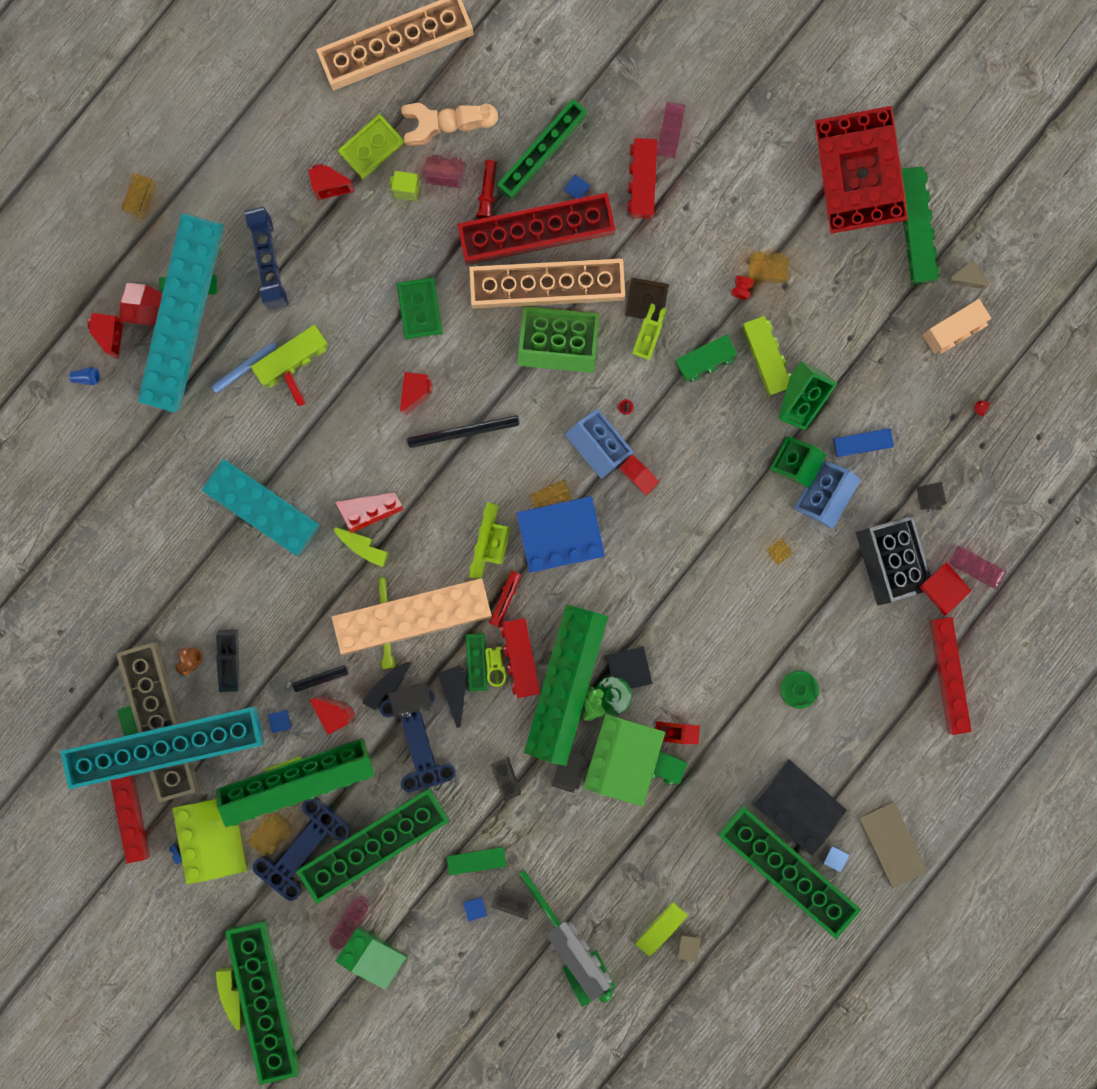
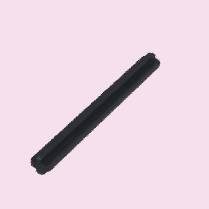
[407,415,520,448]

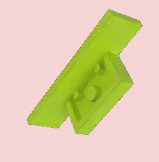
[469,502,511,579]

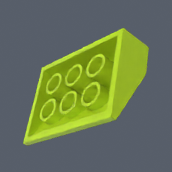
[172,798,248,885]

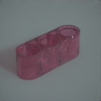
[657,102,685,159]
[949,546,1007,589]
[329,896,370,949]

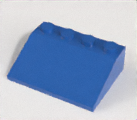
[516,496,605,573]

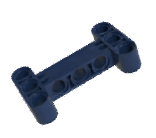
[244,207,288,310]
[380,689,456,792]
[253,797,351,901]

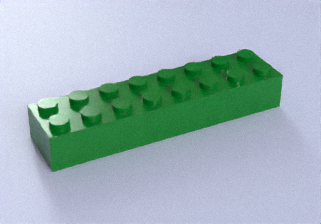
[524,604,608,766]
[216,738,375,828]
[296,787,450,904]
[716,804,861,939]
[225,919,301,1085]

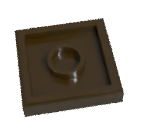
[625,278,669,322]

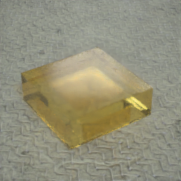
[766,538,793,565]

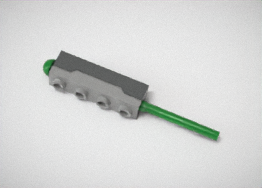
[518,870,613,1003]

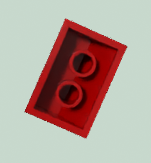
[310,696,356,735]

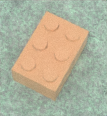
[922,299,991,354]

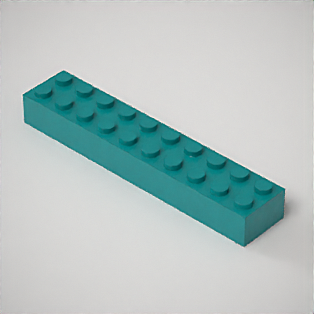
[137,213,224,413]
[60,706,265,790]

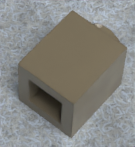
[676,932,701,964]

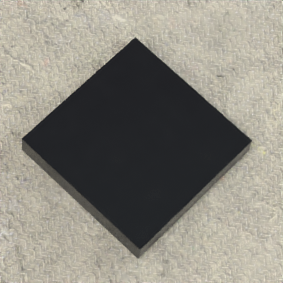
[606,646,653,689]

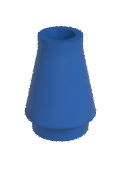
[69,367,100,386]

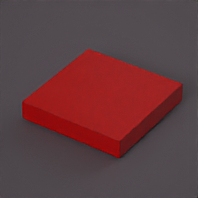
[919,562,972,616]

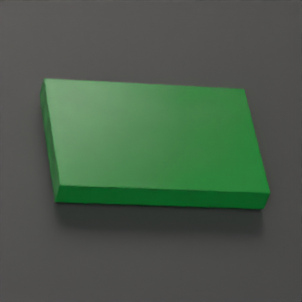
[396,277,443,340]

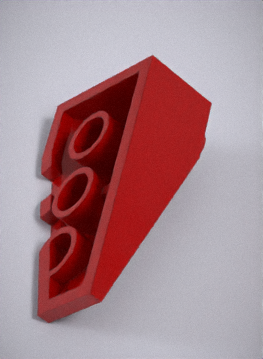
[119,283,200,330]

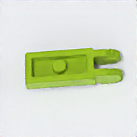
[632,303,667,360]

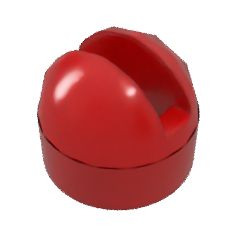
[618,399,634,415]
[974,400,990,417]

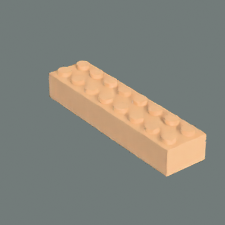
[316,0,474,91]
[469,259,625,309]
[331,578,492,655]

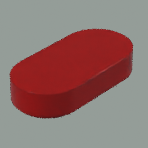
[283,371,306,407]

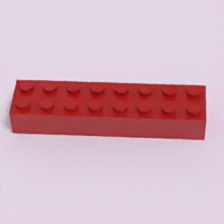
[457,192,616,265]

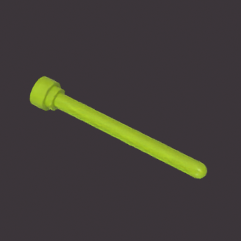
[379,577,396,669]

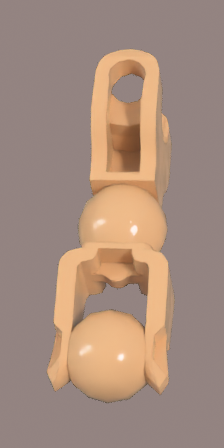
[401,103,498,146]

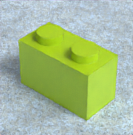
[389,171,420,202]

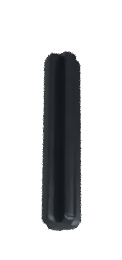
[292,665,348,692]

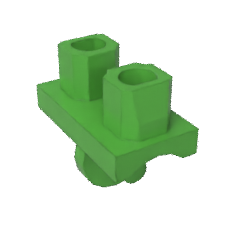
[581,687,606,721]

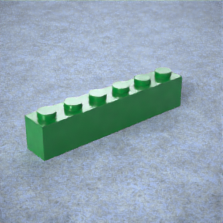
[497,99,587,202]
[902,166,940,286]

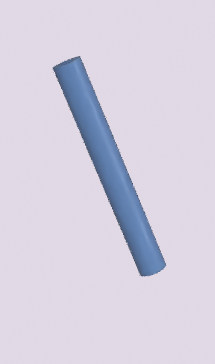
[211,342,278,393]

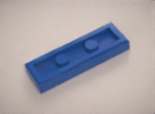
[833,428,894,457]

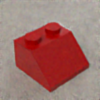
[308,164,355,200]
[87,313,124,359]
[400,372,433,415]

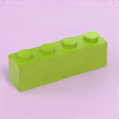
[741,316,791,397]
[251,324,329,388]

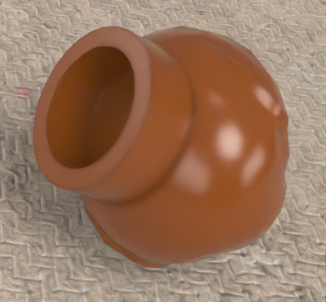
[175,647,203,675]

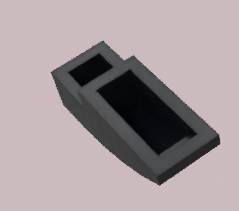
[216,630,239,692]
[362,661,412,711]

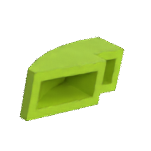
[334,527,389,567]
[635,901,688,957]
[216,968,243,1030]

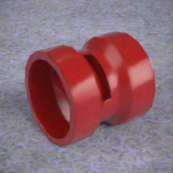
[731,275,754,300]

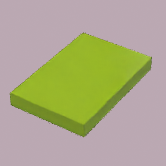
[337,113,405,180]

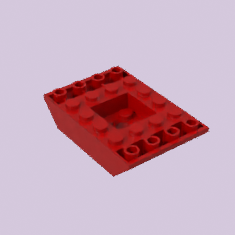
[815,106,908,234]

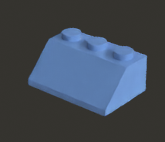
[565,409,634,479]
[794,460,861,529]

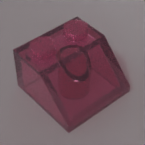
[423,155,466,189]

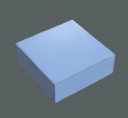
[822,846,849,872]

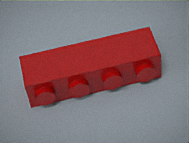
[627,138,658,219]
[500,618,540,698]

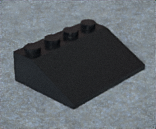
[855,515,931,606]
[751,759,847,856]

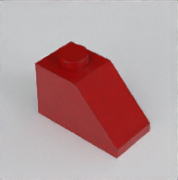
[618,454,659,495]
[655,721,700,745]

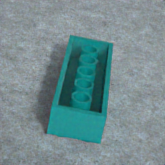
[201,459,321,556]

